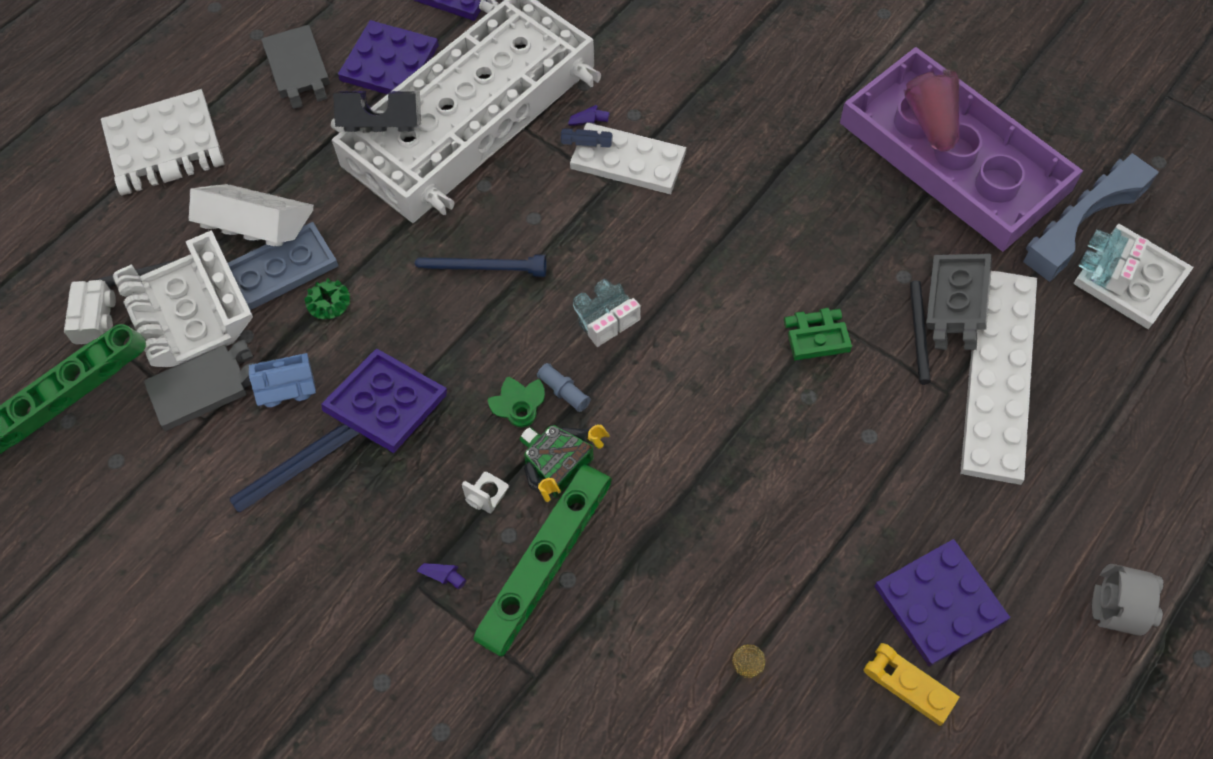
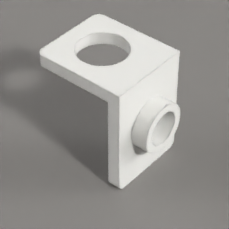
[462,472,509,514]

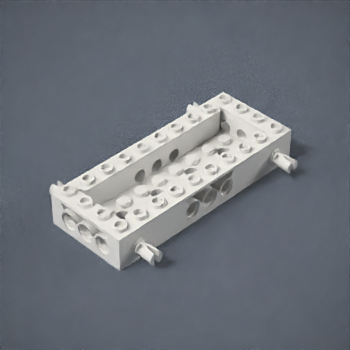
[331,0,601,223]

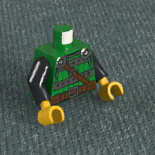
[520,425,610,502]

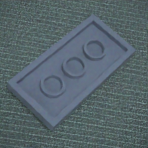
[228,222,339,310]

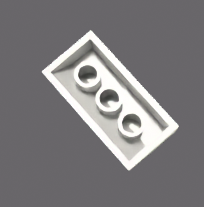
[189,184,314,246]

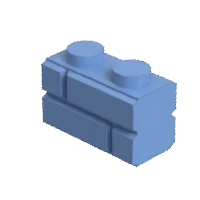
[249,353,316,407]

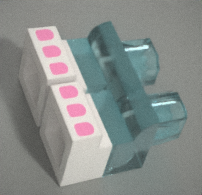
[1079,228,1149,295]
[573,279,641,347]

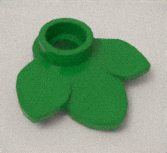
[488,377,545,427]

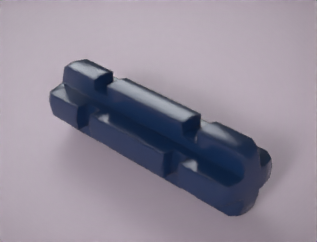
[561,128,613,148]

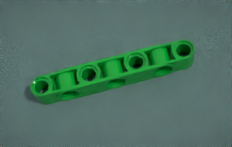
[0,324,146,454]
[473,464,612,657]

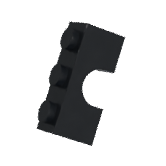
[333,91,421,132]

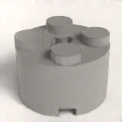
[1092,564,1163,636]

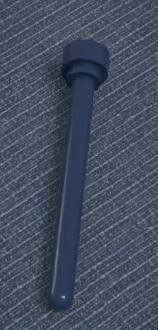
[415,254,547,277]

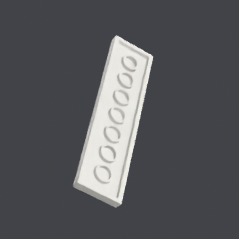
[960,270,1037,485]

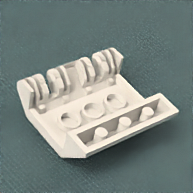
[113,230,253,367]

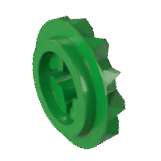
[304,278,350,320]

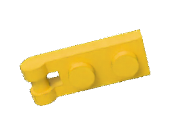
[863,643,960,726]

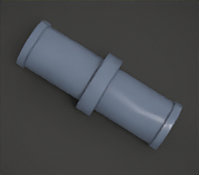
[537,363,591,412]

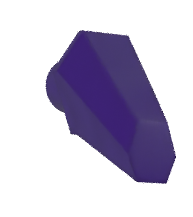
[568,105,610,126]
[417,563,466,590]

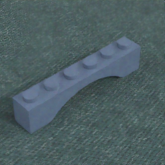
[1023,153,1159,282]

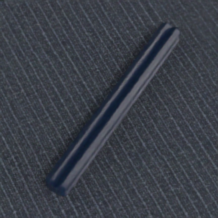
[230,424,359,512]

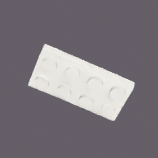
[570,122,686,194]

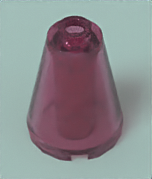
[903,70,959,152]

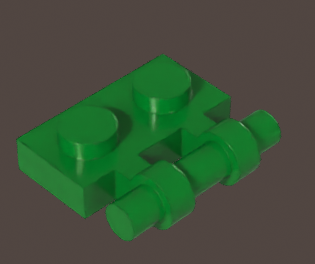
[784,308,852,361]

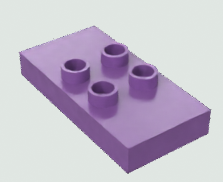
[840,47,1083,252]

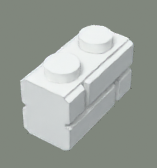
[64,280,116,344]

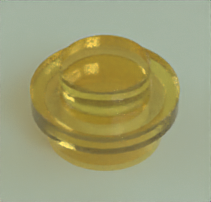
[733,645,765,678]

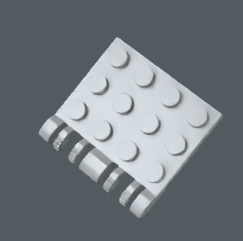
[101,89,225,196]

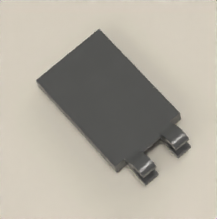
[261,25,330,109]
[926,254,992,350]
[143,340,255,431]

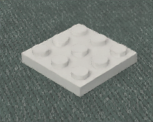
[1073,224,1194,330]

